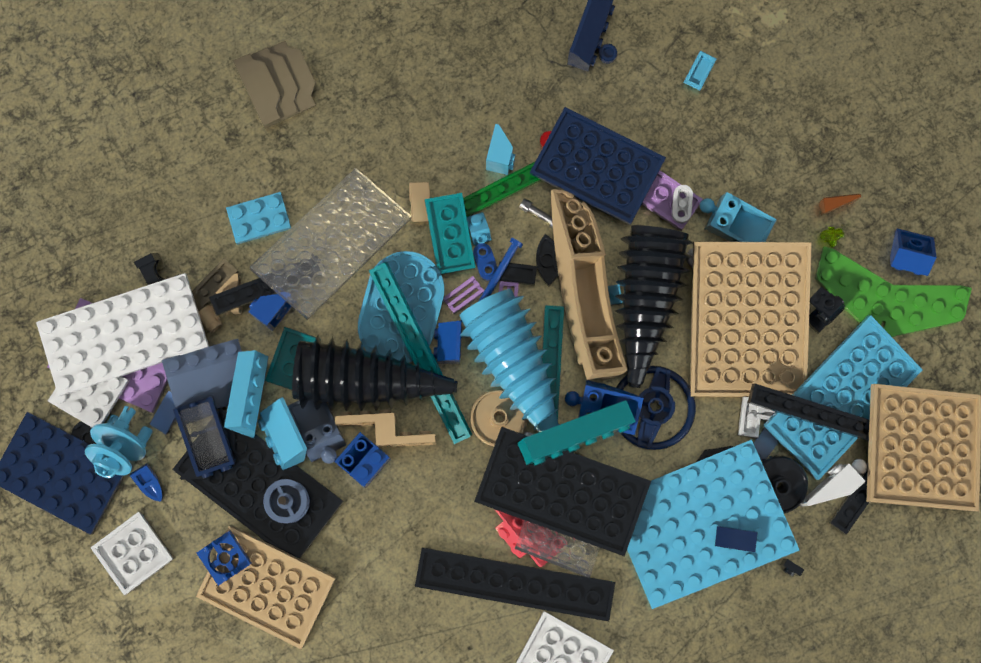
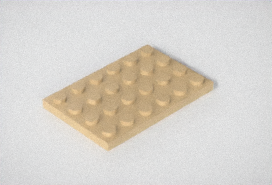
[196,525,336,649]

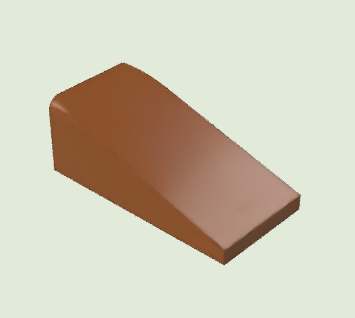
[819,194,861,216]

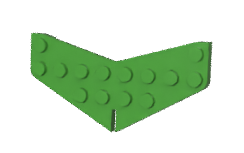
[815,246,972,337]

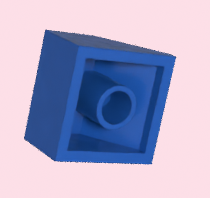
[890,228,937,276]
[248,293,296,331]
[433,321,462,365]

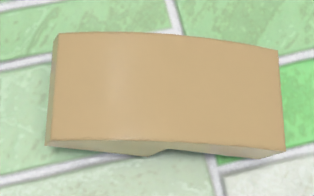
[409,182,430,222]

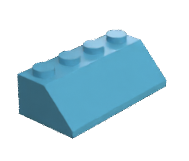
[224,350,269,438]

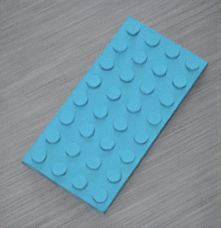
[764,315,922,480]

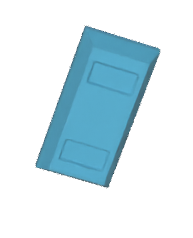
[683,51,716,91]

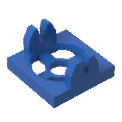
[197,530,252,586]

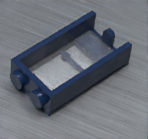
[173,396,236,478]

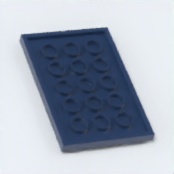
[530,107,666,225]
[0,412,125,535]

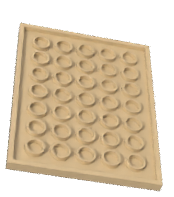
[690,241,811,397]

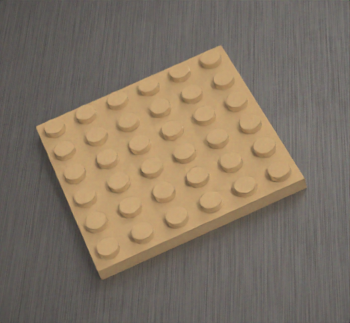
[866,384,981,512]

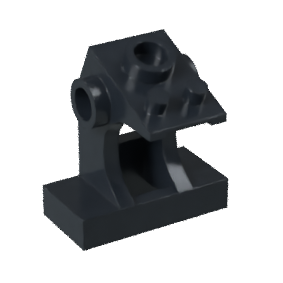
[134,253,181,285]
[809,287,845,334]

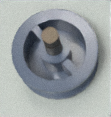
[263,479,310,523]

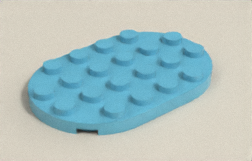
[358,251,444,363]

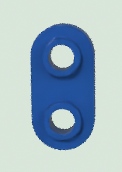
[473,243,498,281]

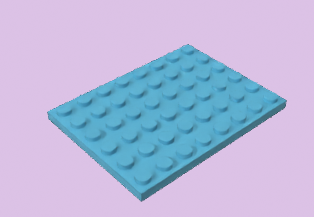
[627,440,800,609]

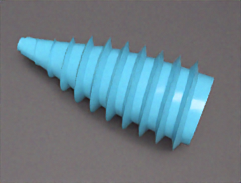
[459,289,560,432]

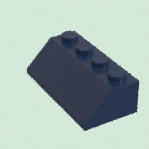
[567,0,615,71]

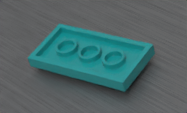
[424,193,476,274]

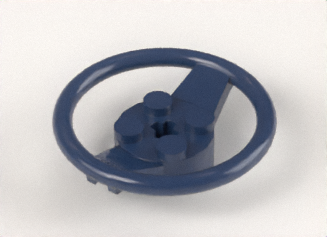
[616,366,696,450]

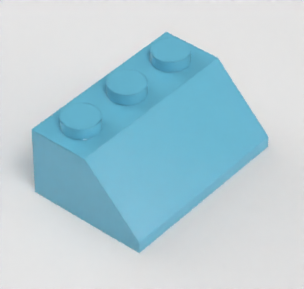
[257,397,307,470]

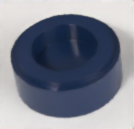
[598,44,617,64]

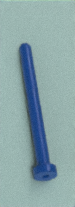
[479,238,523,301]

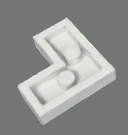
[738,397,775,438]

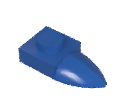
[130,463,162,502]

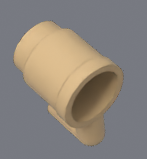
[199,305,231,333]

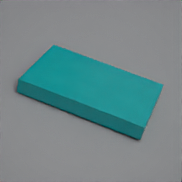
[265,327,321,390]

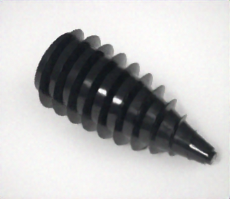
[615,225,694,388]
[292,335,458,412]

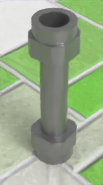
[519,198,553,229]

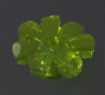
[820,227,845,247]

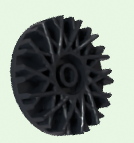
[762,455,808,514]

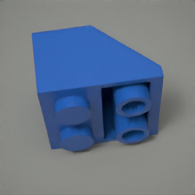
[334,432,391,488]

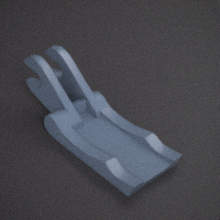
[753,427,779,460]

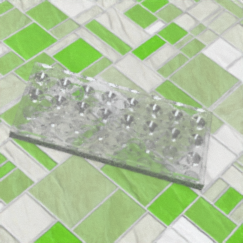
[250,168,412,320]

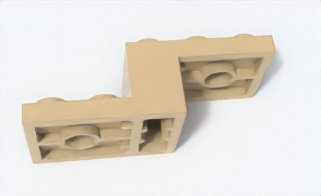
[335,410,437,448]

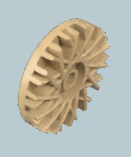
[470,389,528,447]

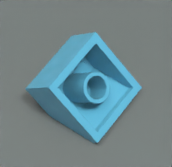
[486,124,516,175]

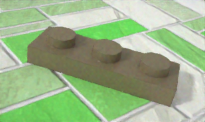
[192,258,239,312]

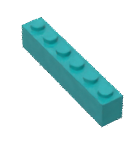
[518,400,636,466]

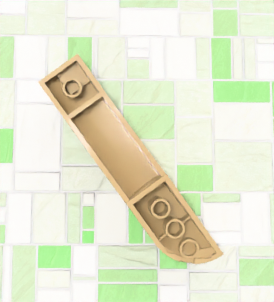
[551,189,627,381]

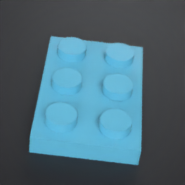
[226,192,292,245]

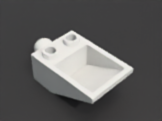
[799,459,868,507]

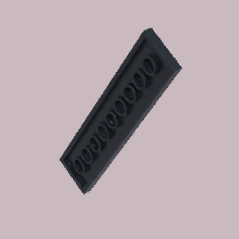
[415,547,616,622]

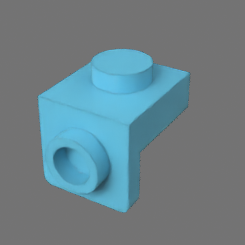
[467,212,492,245]

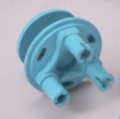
[85,406,153,478]

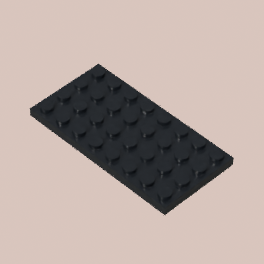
[172,408,344,559]
[474,426,651,557]

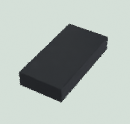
[499,261,537,286]

